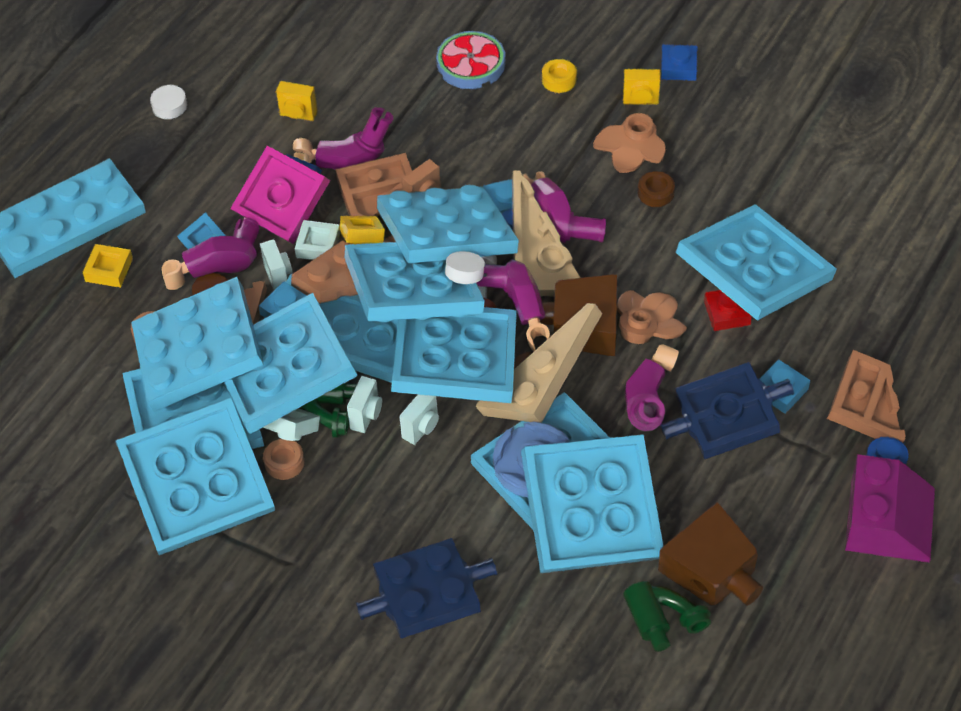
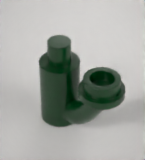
[301,382,357,438]
[623,581,711,652]

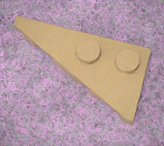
[512,171,580,296]
[476,303,602,423]

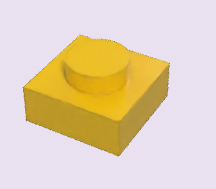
[623,69,660,104]
[276,81,317,121]
[339,216,385,244]
[83,244,133,288]

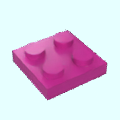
[230,146,330,244]

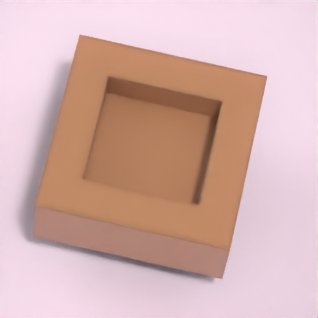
[402,159,441,193]

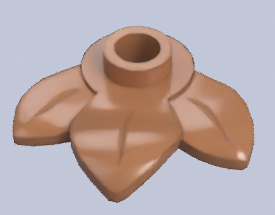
[594,113,666,173]
[617,290,687,344]

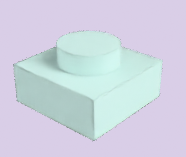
[295,220,341,260]
[260,239,292,290]
[347,376,382,433]
[400,394,439,445]
[263,409,320,441]

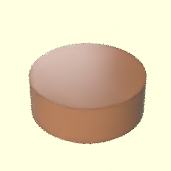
[263,439,305,480]

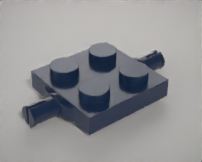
[660,362,794,460]
[356,538,497,639]

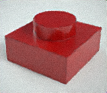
[704,290,752,331]

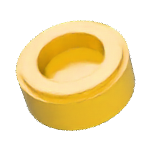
[542,59,577,93]

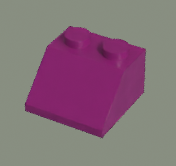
[845,454,935,562]

